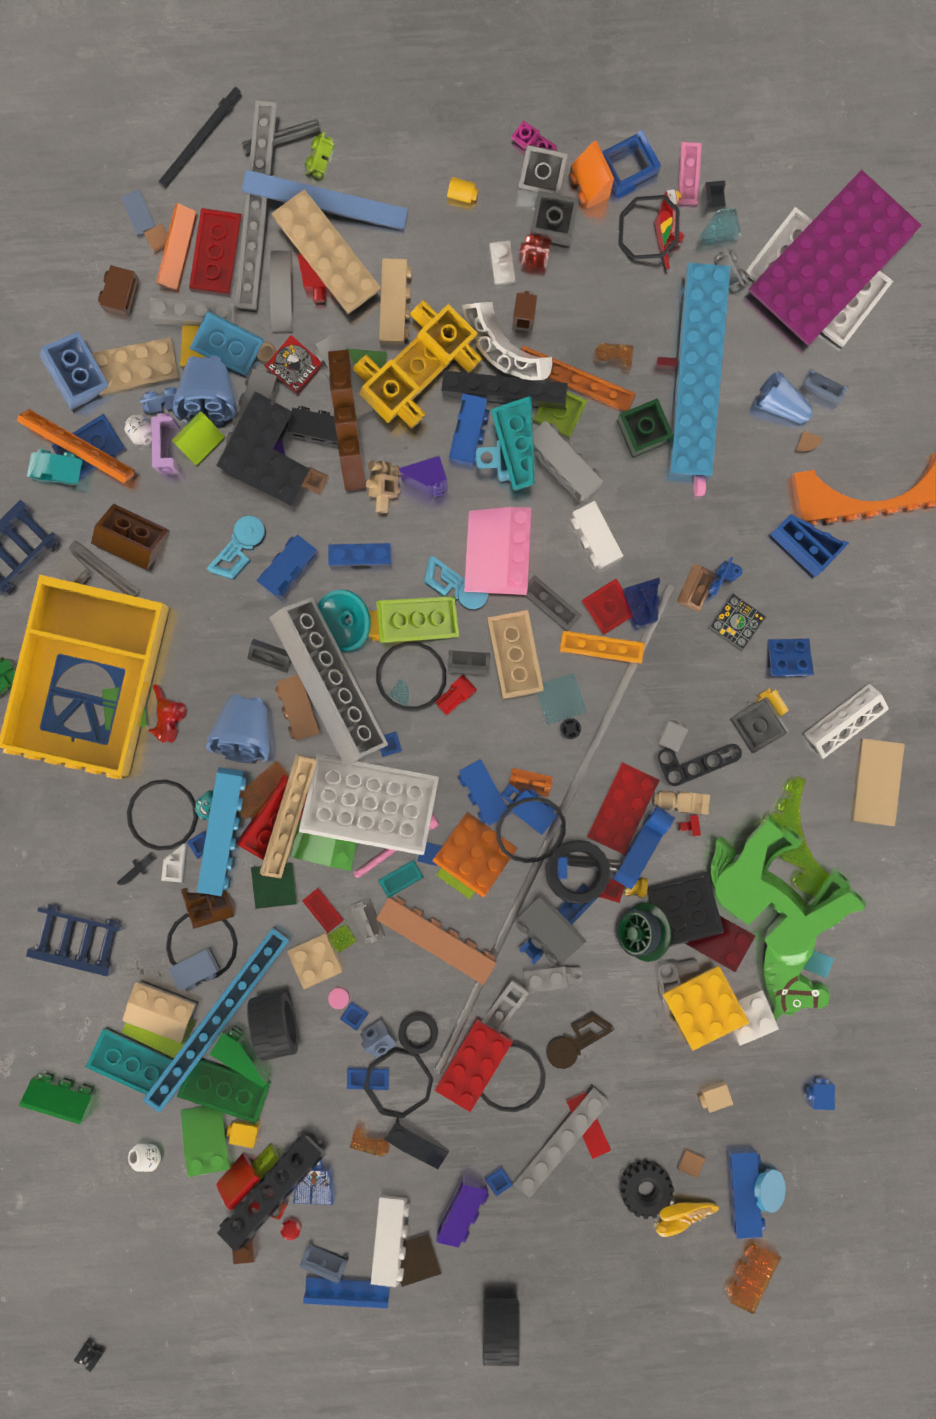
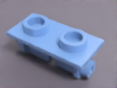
[140,387,177,414]

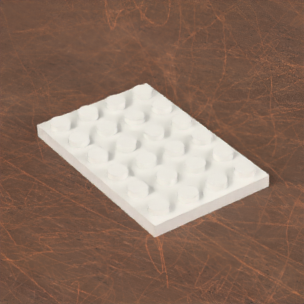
[745,207,893,348]
[299,754,439,855]

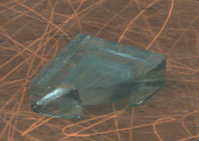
[389,678,410,706]

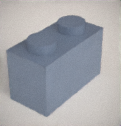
[168,948,220,992]

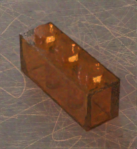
[237,760,290,820]
[727,1240,781,1315]

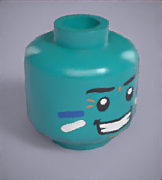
[195,790,214,820]

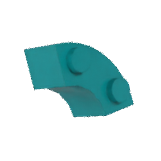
[27,449,82,485]

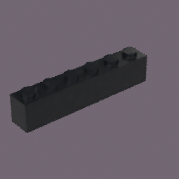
[441,370,568,409]

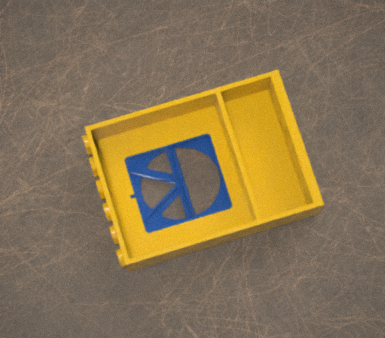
[0,575,169,779]

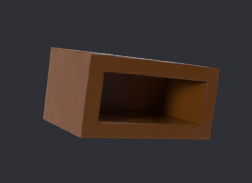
[98,265,138,316]
[512,291,537,331]

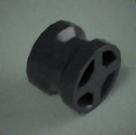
[560,718,581,739]

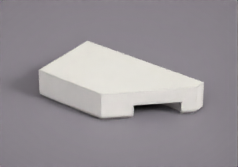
[161,844,187,882]

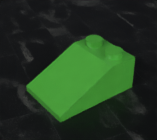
[291,820,358,871]
[180,1106,233,1177]

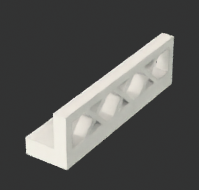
[804,683,889,759]

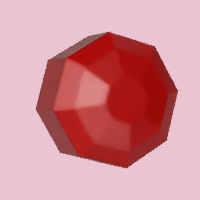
[280,1218,302,1241]

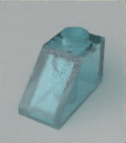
[697,207,741,246]

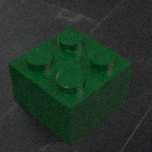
[617,398,674,456]

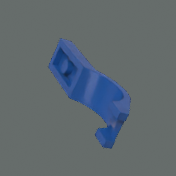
[519,883,596,965]

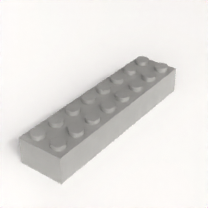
[269,597,388,766]

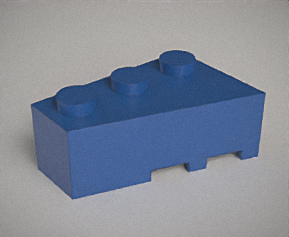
[770,514,849,577]

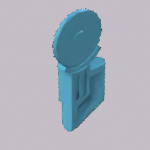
[207,515,265,579]
[424,555,488,609]

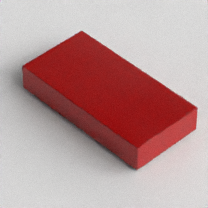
[302,887,344,933]

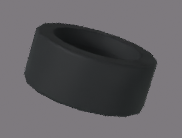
[398,1013,438,1054]

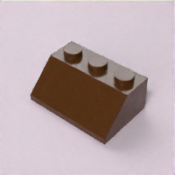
[91,503,169,570]

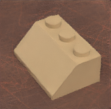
[123,981,197,1043]

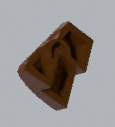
[181,888,233,929]

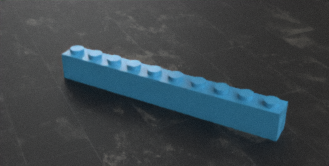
[143,927,289,1113]

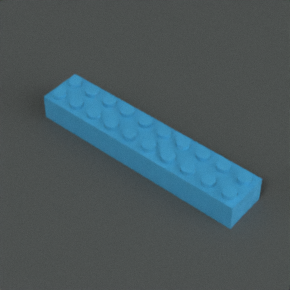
[668,263,731,478]

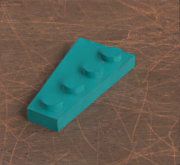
[491,396,535,490]

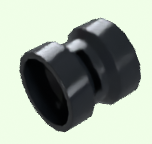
[73,1342,103,1372]

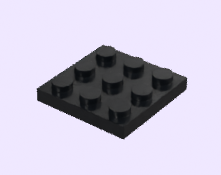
[647,871,724,947]

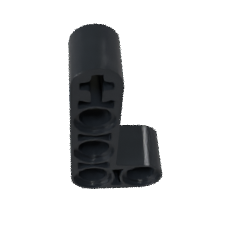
[655,744,742,786]

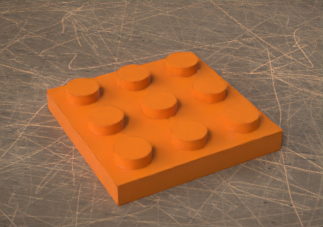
[432,812,518,898]

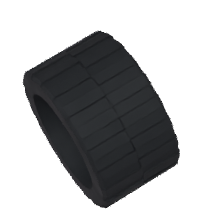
[546,840,611,904]
[247,991,298,1061]
[483,1298,520,1366]

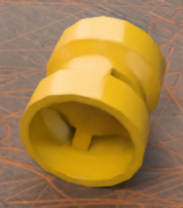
[624,877,648,899]

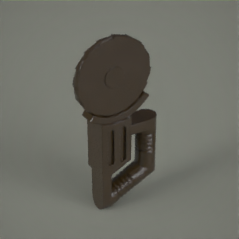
[547,1012,615,1069]

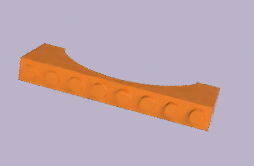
[791,452,936,526]

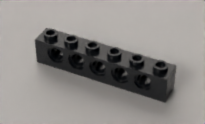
[217,1136,326,1251]

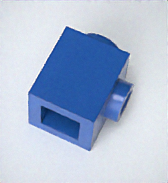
[807,1077,835,1110]

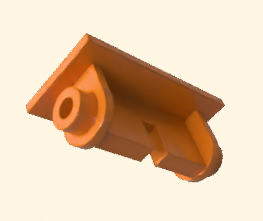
[509,768,553,797]

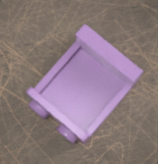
[151,413,180,474]

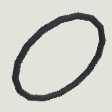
[376,642,446,711]
[127,779,198,851]
[497,797,566,863]
[166,913,237,981]
[481,1043,546,1112]

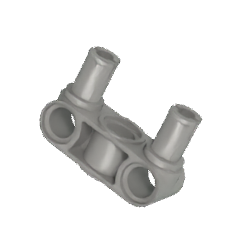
[657,959,699,1023]

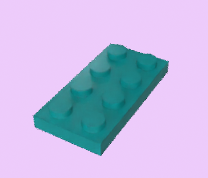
[85,1028,173,1095]

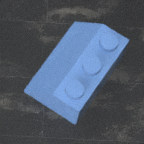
[40,331,109,410]

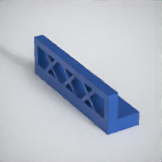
[303,1275,390,1309]

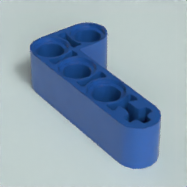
[613,806,675,890]

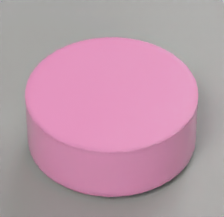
[693,476,706,496]
[328,987,349,1009]

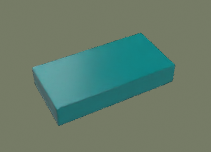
[378,859,424,898]

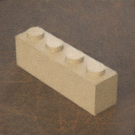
[379,258,411,346]

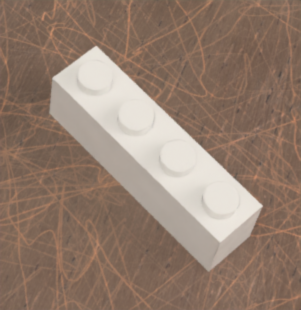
[371,1195,410,1287]

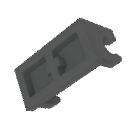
[448,650,490,676]

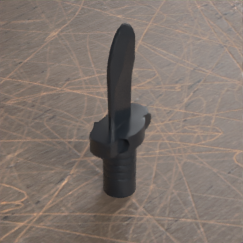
[117,852,156,885]

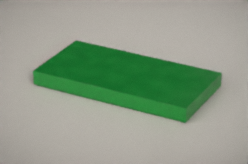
[177,1060,271,1124]

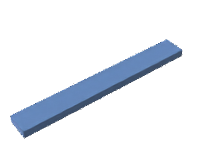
[242,170,408,230]

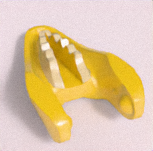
[656,1202,719,1237]

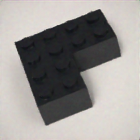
[216,391,310,506]

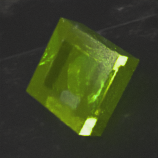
[328,924,357,953]

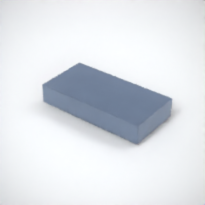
[121,189,155,236]

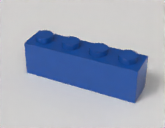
[729,1148,766,1239]

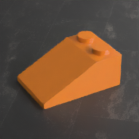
[568,140,614,209]

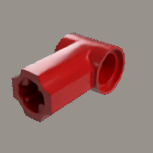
[435,674,477,715]

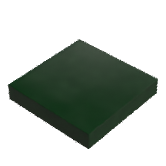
[251,863,297,909]

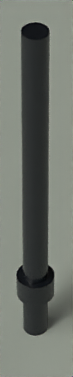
[158,86,241,187]

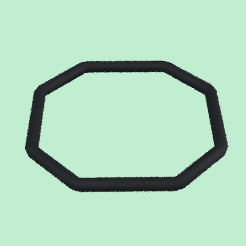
[619,195,680,259]
[364,1049,433,1118]

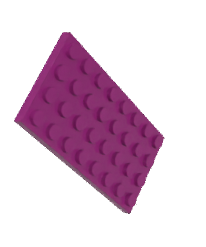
[748,169,922,346]

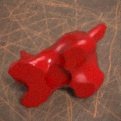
[148,684,186,743]

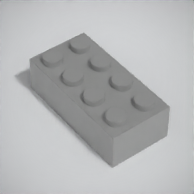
[533,420,603,505]

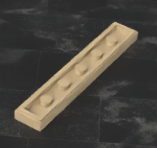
[260,754,317,878]

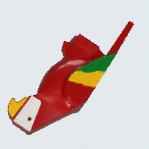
[654,190,685,270]

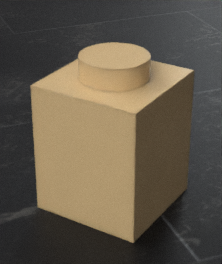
[699,1081,734,1113]

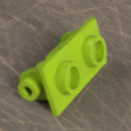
[304,132,334,179]

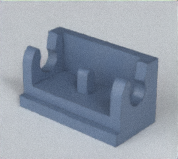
[801,368,849,406]
[299,1244,348,1283]

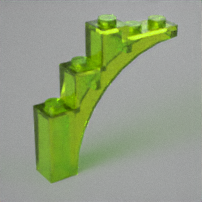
[764,776,829,896]

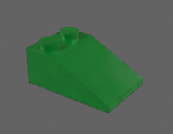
[209,1027,270,1088]

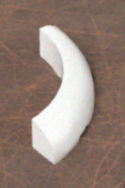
[462,302,552,380]

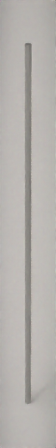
[434,584,675,1074]

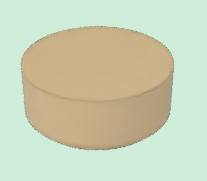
[257,342,277,364]

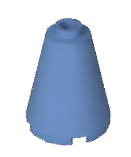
[754,370,813,424]

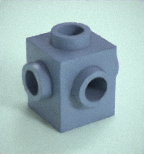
[360,1020,397,1058]

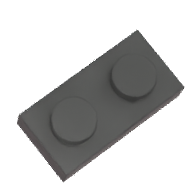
[247,639,291,672]

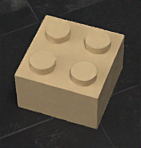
[287,932,344,989]

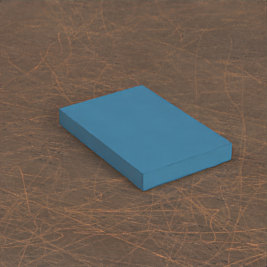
[189,310,264,376]

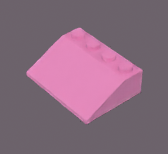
[464,507,531,595]

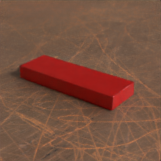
[566,1092,611,1159]

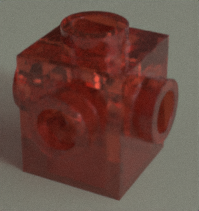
[519,235,551,268]

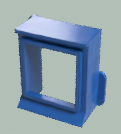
[602,129,661,198]

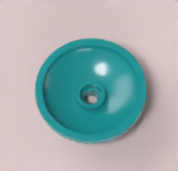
[317,589,371,652]

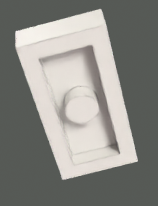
[490,241,515,286]

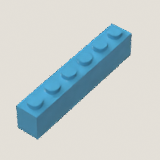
[197,767,246,896]

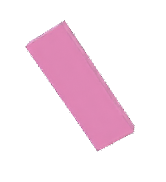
[677,142,702,206]

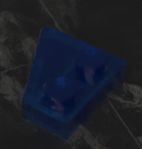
[622,578,660,629]

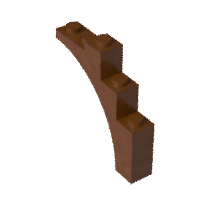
[328,349,366,491]

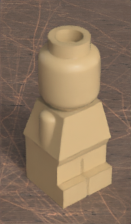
[654,791,710,814]

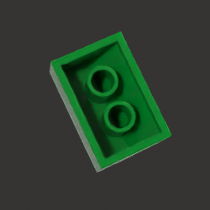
[19,1073,96,1125]

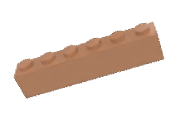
[376,896,497,985]

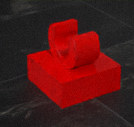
[678,814,701,836]

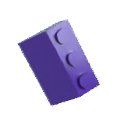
[399,456,448,497]
[436,1175,489,1248]

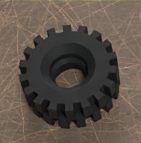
[620,1162,674,1219]

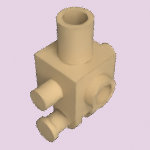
[366,460,401,513]

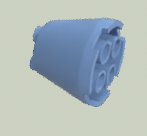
[173,356,236,427]
[206,694,270,763]

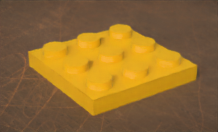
[663,965,749,1051]

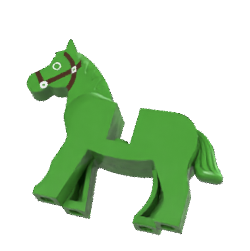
[711,815,866,1020]

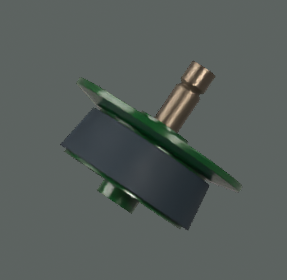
[617,903,671,962]

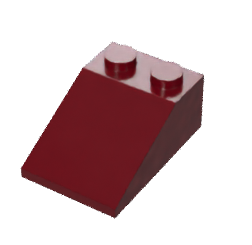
[685,916,756,973]

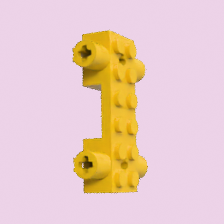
[352,300,483,429]

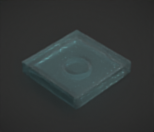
[537,673,587,725]

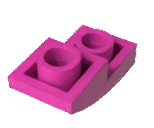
[511,120,557,151]

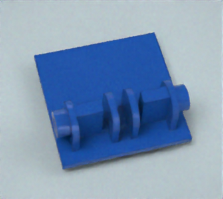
[708,557,742,600]
[768,638,814,677]

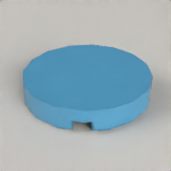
[754,1169,786,1213]

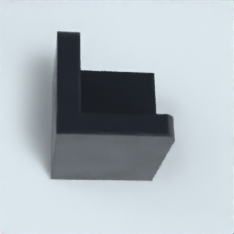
[702,180,726,210]

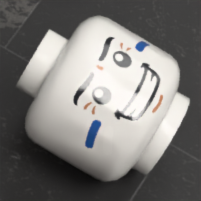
[124,414,152,445]
[128,1144,161,1172]

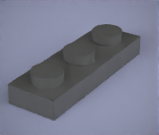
[526,575,581,631]

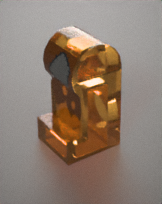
[594,343,633,370]
[350,1124,390,1156]

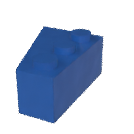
[449,393,490,467]
[256,534,318,600]

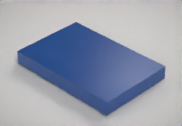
[51,413,126,479]

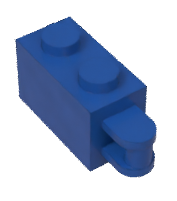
[501,784,558,835]

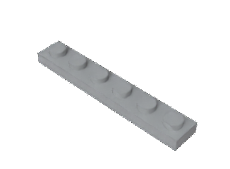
[513,1087,610,1198]

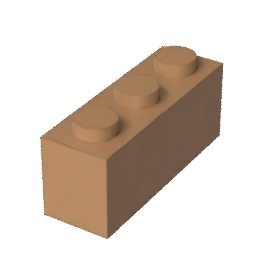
[275,675,321,741]

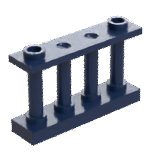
[0,499,60,595]
[26,904,123,976]

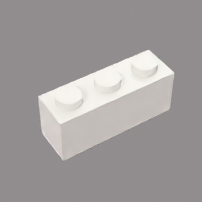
[570,501,623,569]

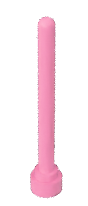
[354,814,440,878]

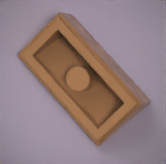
[677,564,717,612]

